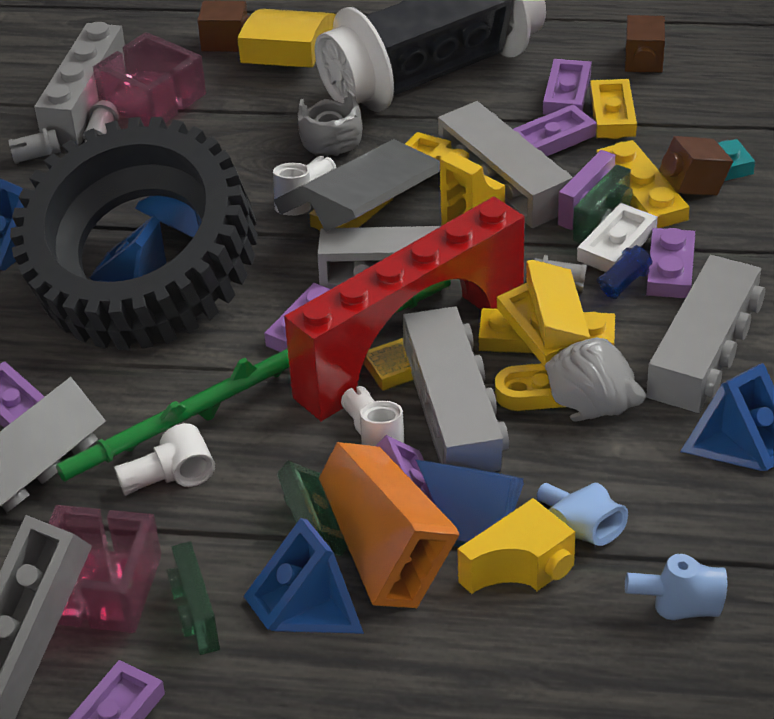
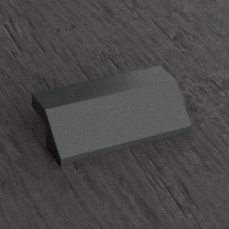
[273,139,440,232]

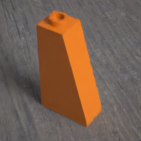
[319,442,460,608]

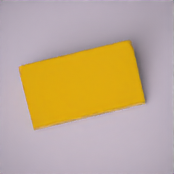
[526,260,590,349]

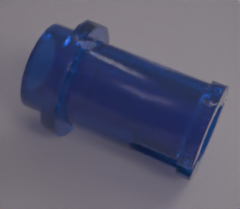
[597,245,653,299]

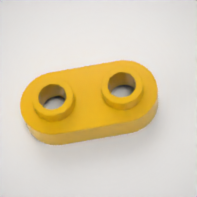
[495,363,566,411]

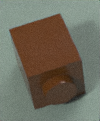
[197,1,251,52]
[625,15,665,72]
[659,136,733,195]

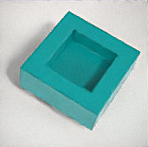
[718,139,755,181]

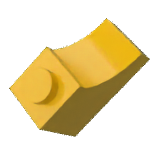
[440,151,505,225]
[457,498,576,594]

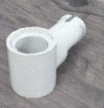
[273,156,336,215]
[341,386,404,446]
[114,423,215,496]

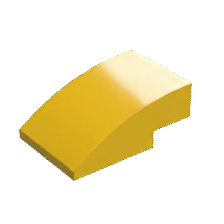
[238,9,336,68]

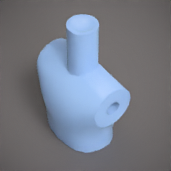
[537,483,628,546]
[625,554,727,620]

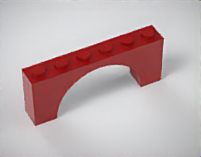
[284,196,525,422]

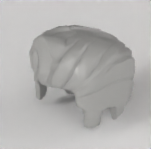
[297,90,363,156]
[544,337,646,421]

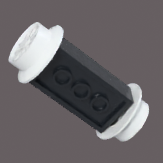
[315,0,546,112]

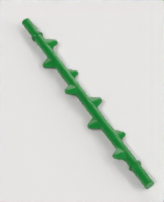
[56,280,451,482]

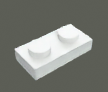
[577,203,658,275]

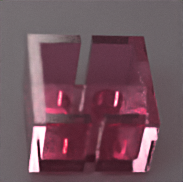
[93,32,206,127]
[48,505,162,633]

